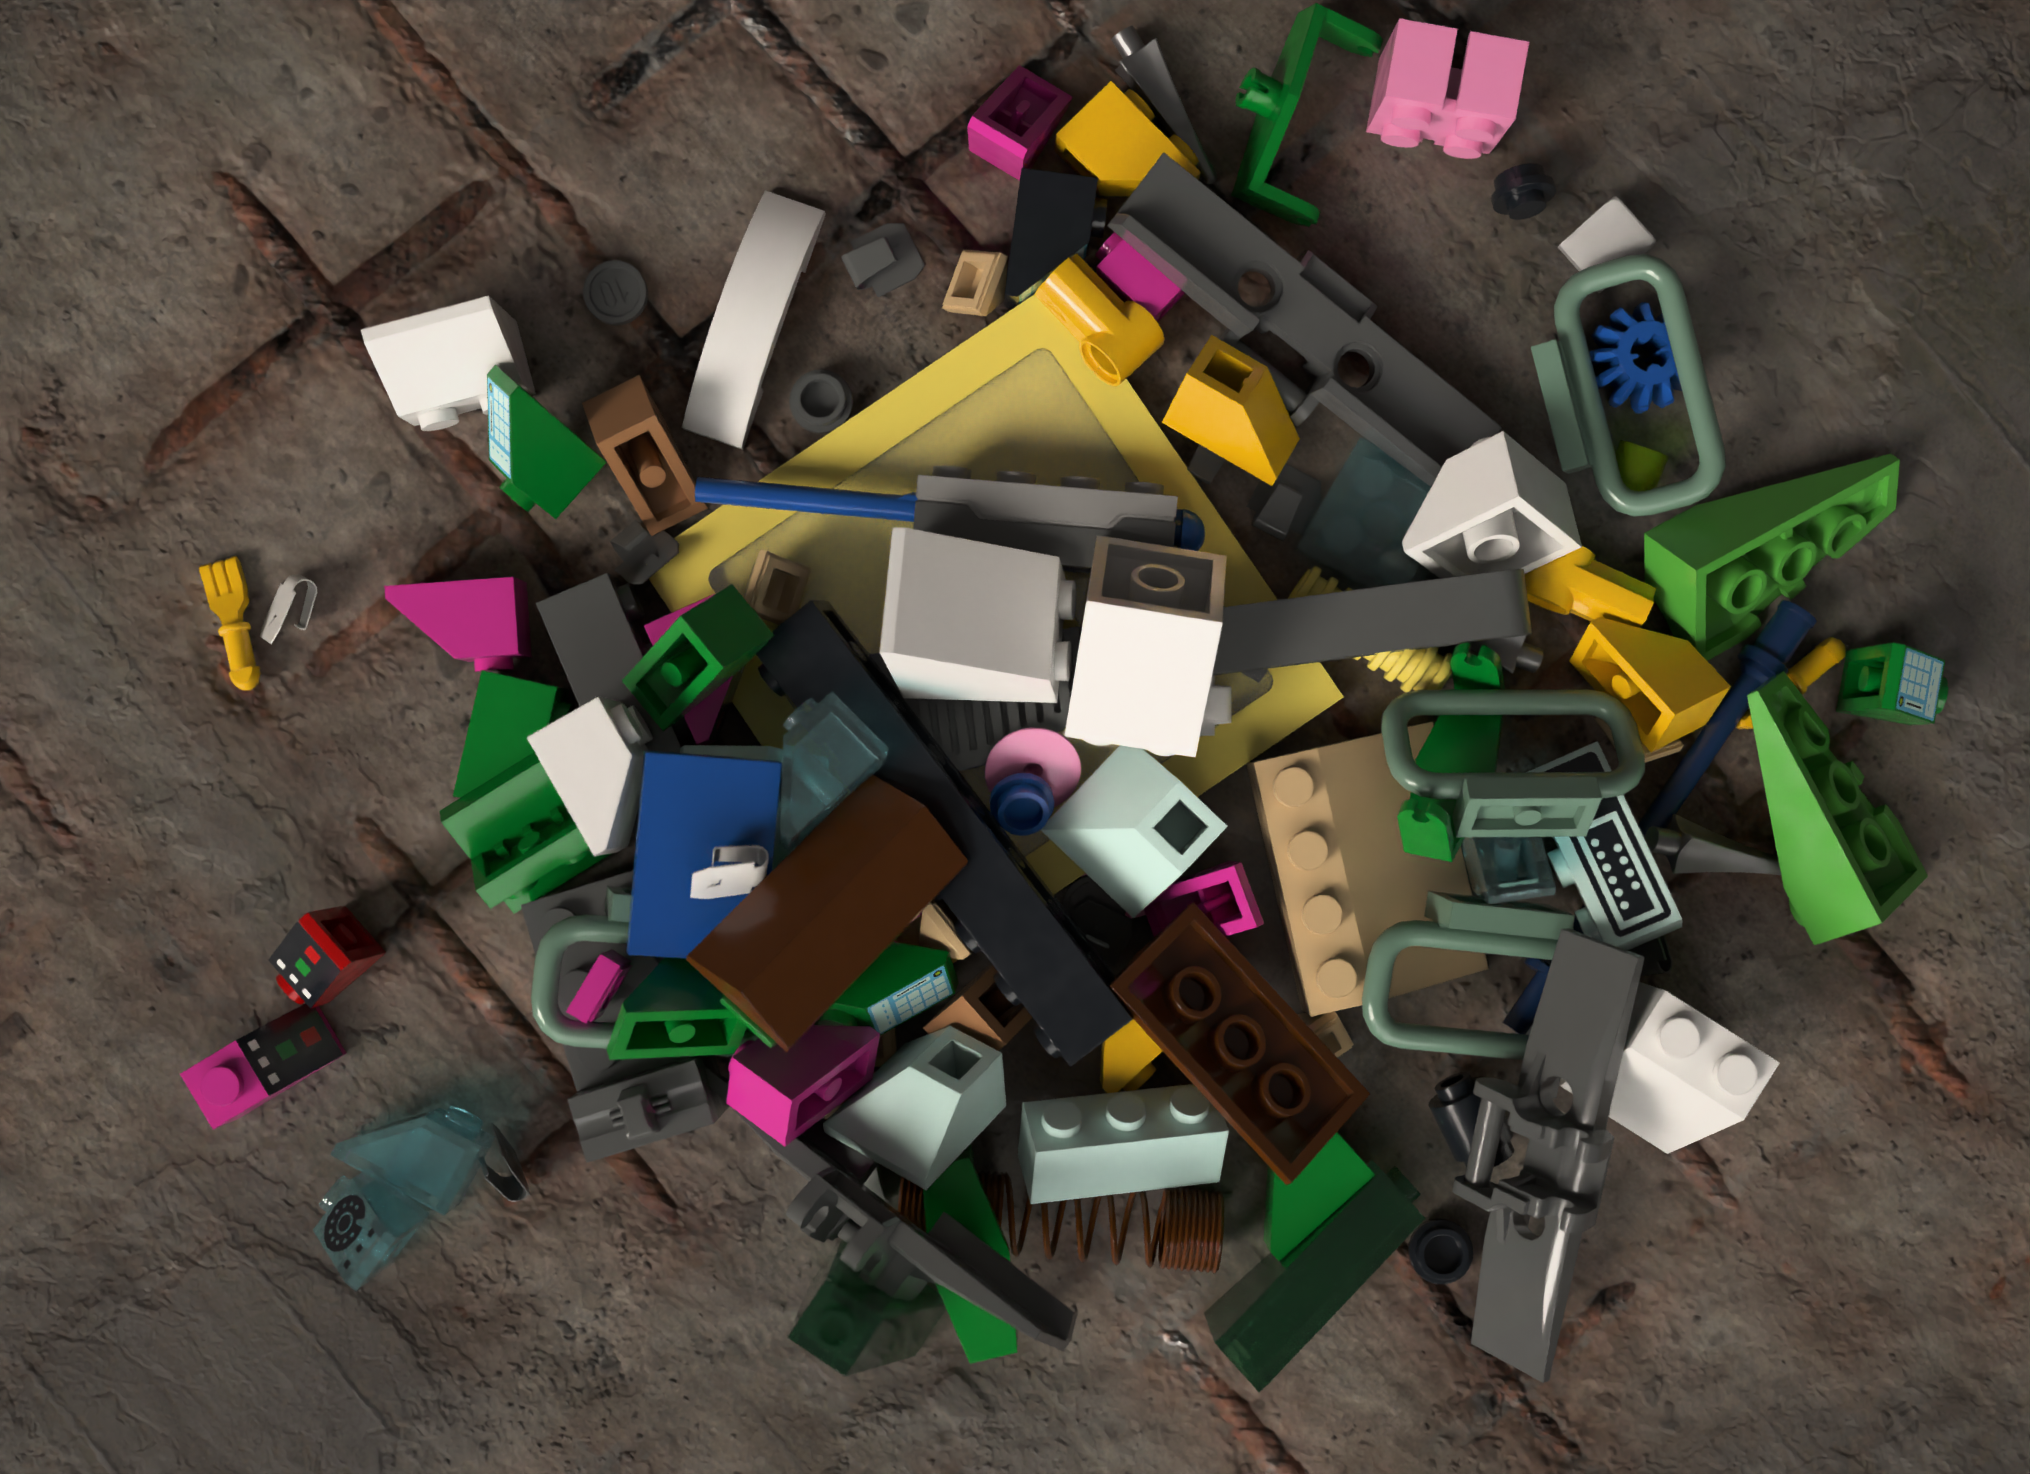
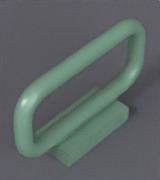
[1531,254,1726,517]
[1381,689,1645,837]
[531,886,759,1057]
[1362,891,1575,1060]

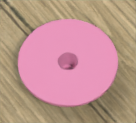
[985,727,1081,807]

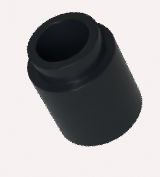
[1428,1071,1515,1167]

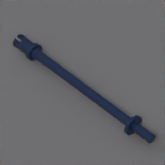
[1502,600,1817,1035]

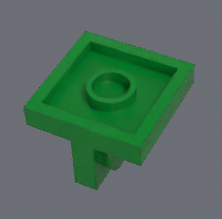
[440,752,612,914]

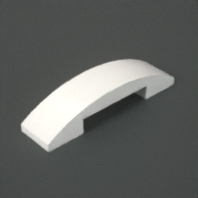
[682,190,826,450]

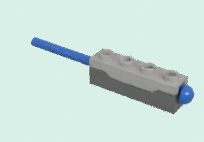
[695,466,1205,574]

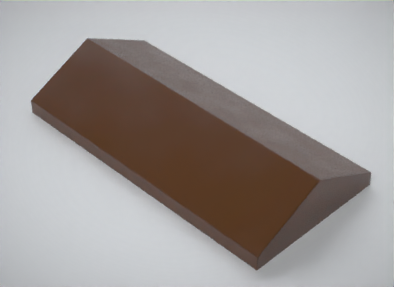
[686,773,968,1052]
[1109,902,1370,1185]

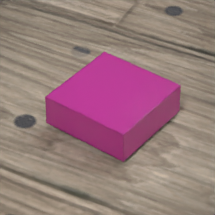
[566,949,632,1024]

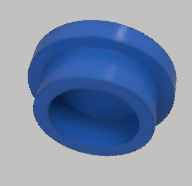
[989,773,1054,836]

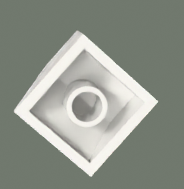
[361,296,536,431]
[1402,431,1582,579]
[527,697,653,856]

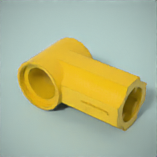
[1034,253,1165,386]
[1525,546,1656,628]

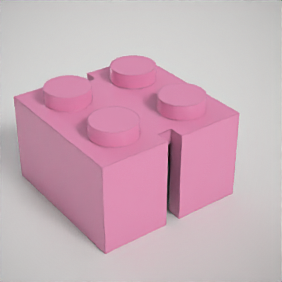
[1366,18,1529,159]

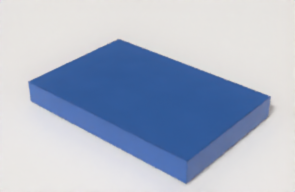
[626,750,782,958]

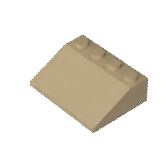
[1246,721,1489,1017]

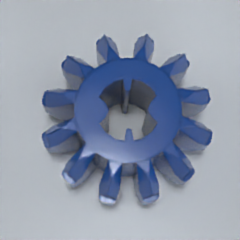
[1589,302,1682,414]

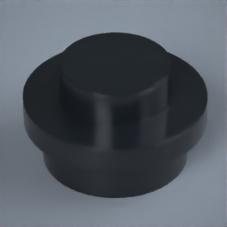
[1491,163,1556,220]
[1408,1219,1473,1284]

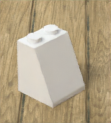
[880,527,1076,703]
[1065,535,1227,757]
[1559,982,1779,1154]

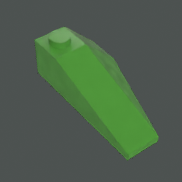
[1644,454,1900,661]
[1747,671,1928,945]

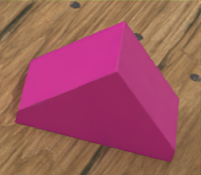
[967,65,1073,181]
[1144,861,1264,937]

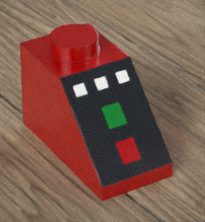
[269,906,386,1009]

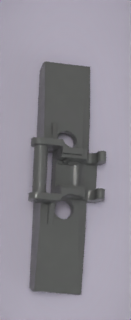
[1108,152,1503,487]
[1452,928,1645,1383]
[705,1067,1077,1351]

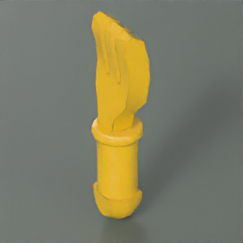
[199,556,261,691]
[1735,637,1846,730]

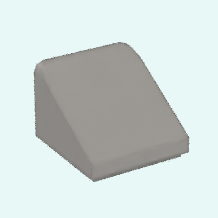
[1558,196,1656,293]

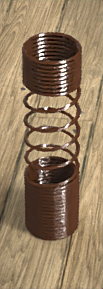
[898,1169,1224,1274]

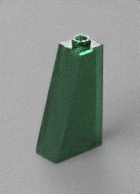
[1204,1160,1426,1392]
[787,1238,946,1377]

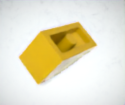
[1569,617,1731,753]

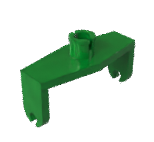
[1231,3,1383,227]
[1397,642,1505,862]
[923,1144,1018,1364]

